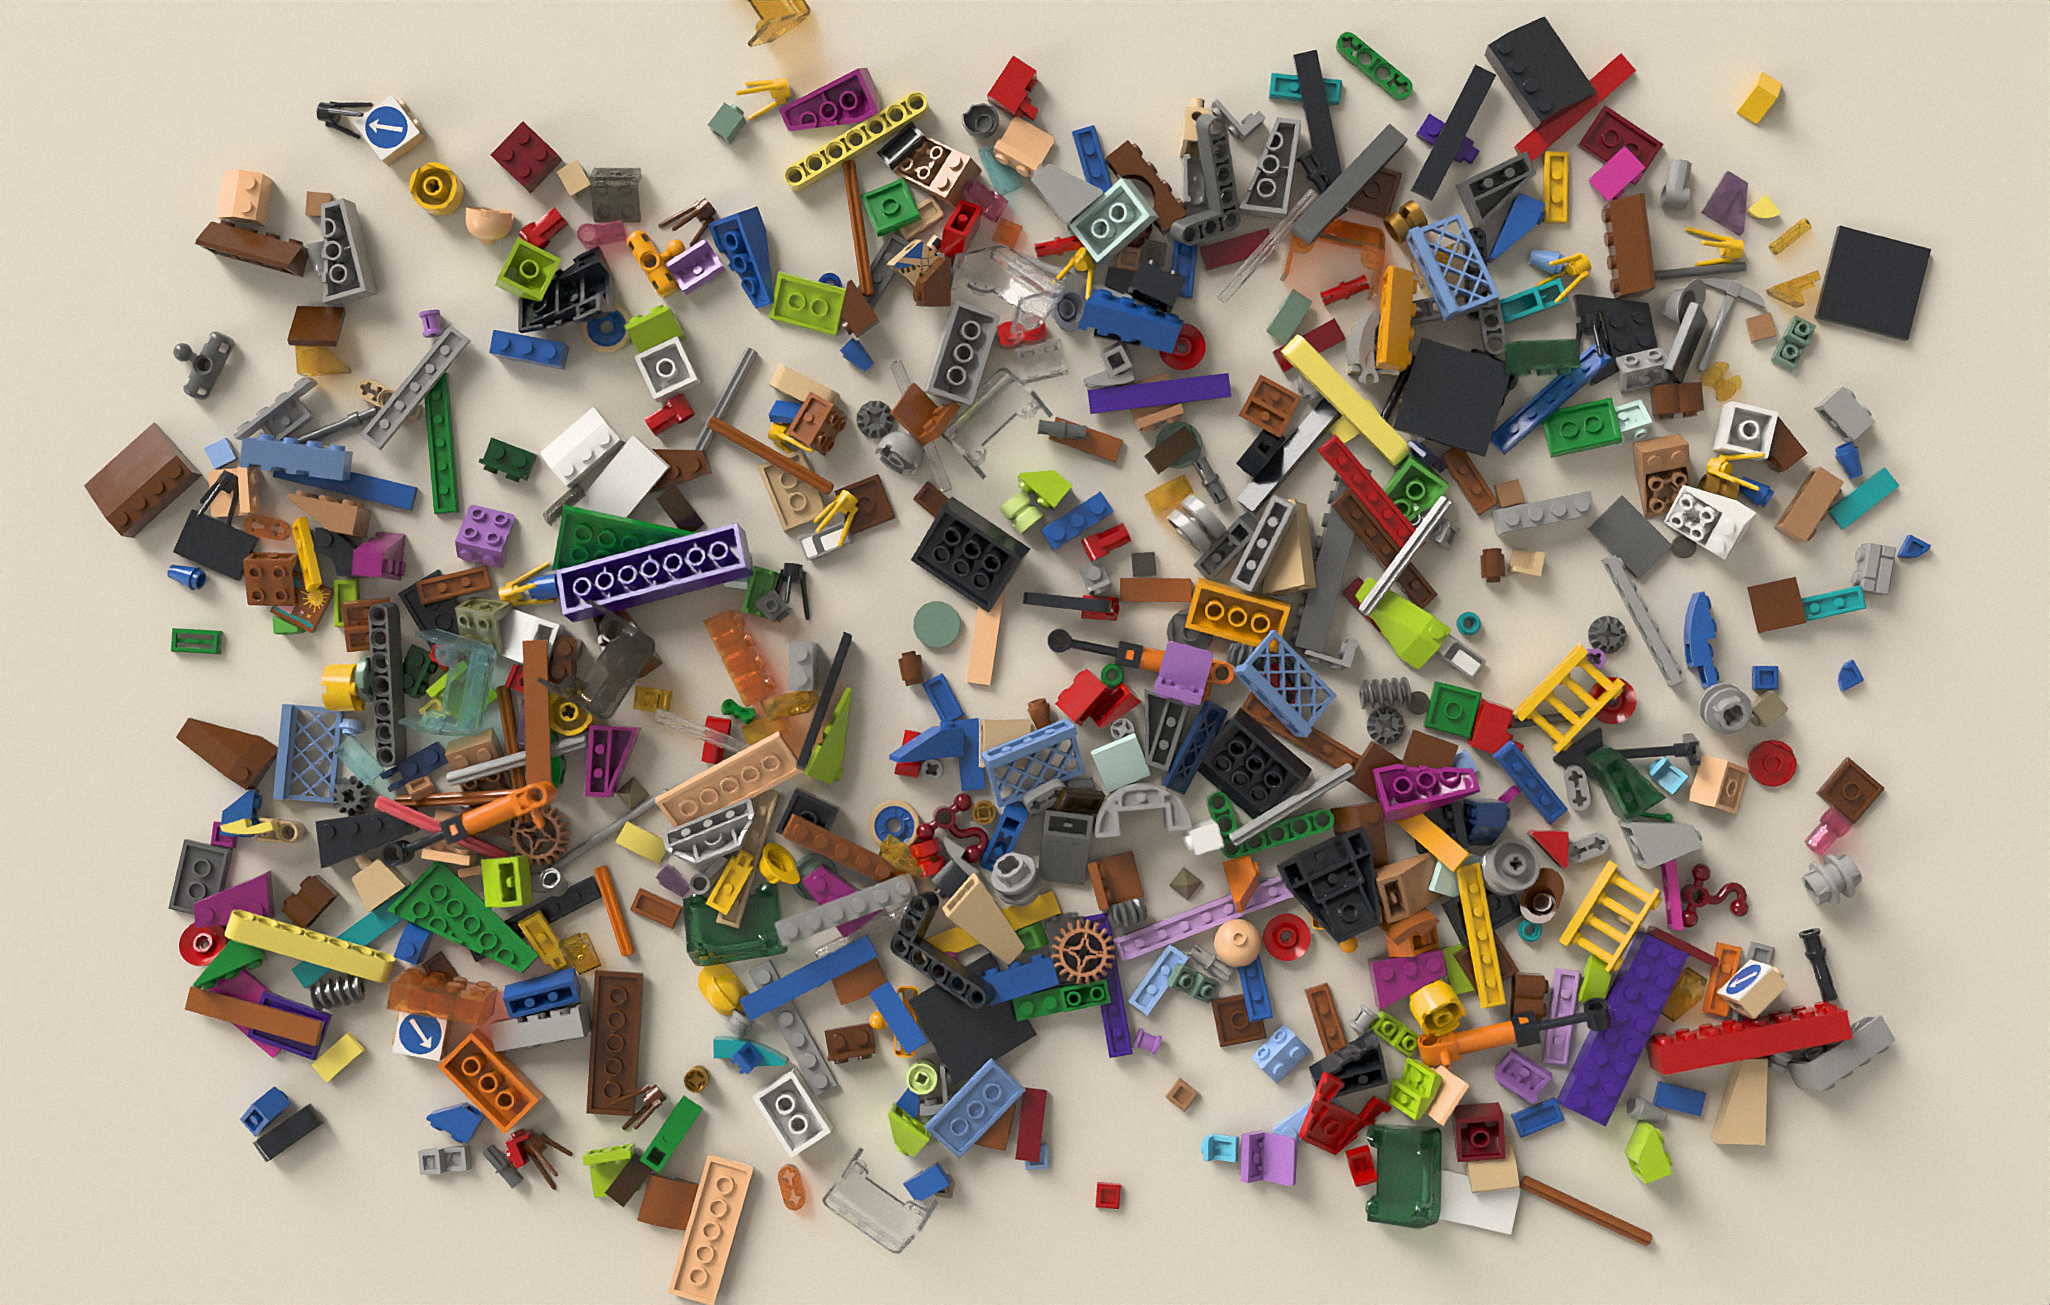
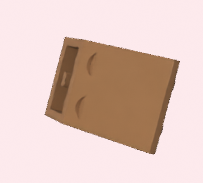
[894,135,982,208]
[1633,434,1691,518]
[286,490,372,538]
[445,728,513,808]
[1374,852,1444,924]

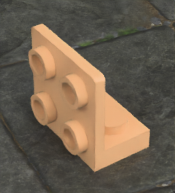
[421,810,480,866]

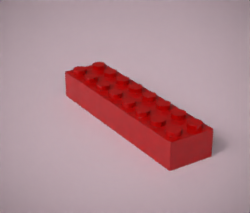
[1646,1001,1853,1075]

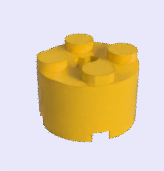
[409,162,464,216]
[321,664,365,711]
[550,688,598,736]
[1409,979,1466,1036]

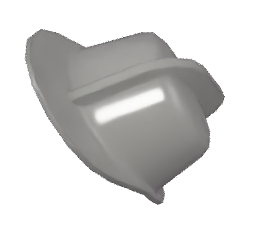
[1050,274,1087,332]
[1660,278,1706,326]

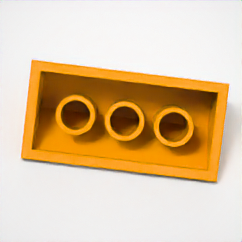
[1375,265,1418,371]
[1185,577,1290,653]

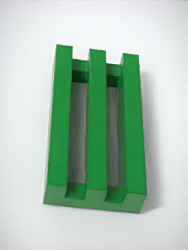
[171,628,222,654]

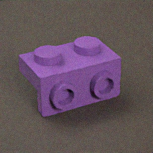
[666,239,726,295]
[1494,1047,1552,1104]

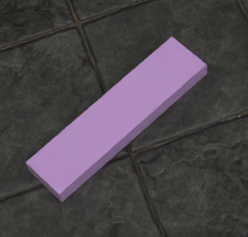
[1542,968,1580,1066]

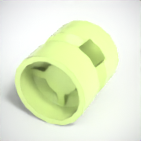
[999,490,1044,535]
[906,1058,939,1095]

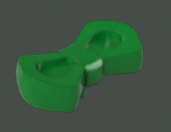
[721,699,756,724]

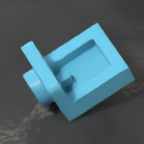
[1649,756,1689,796]
[1201,1134,1239,1162]

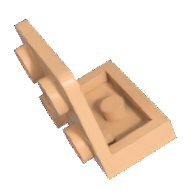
[992,117,1054,178]
[208,465,260,517]

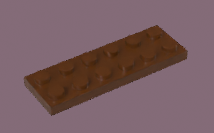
[586,970,644,1116]

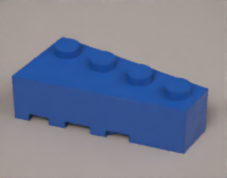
[1078,289,1184,353]

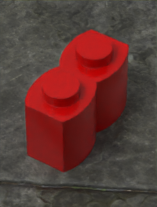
[997,317,1047,349]

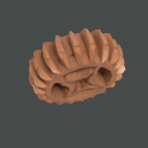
[506,804,572,867]
[1051,920,1115,984]

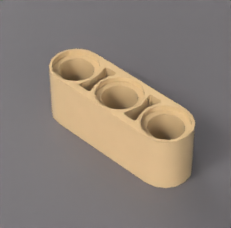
[769,364,840,405]

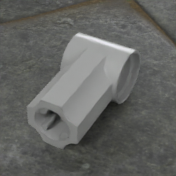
[1660,159,1692,209]
[689,855,730,894]
[530,868,568,896]

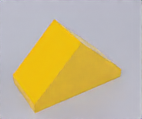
[1736,72,1782,124]

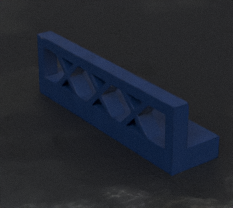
[1162,700,1228,795]

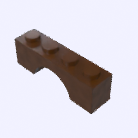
[1105,140,1187,236]

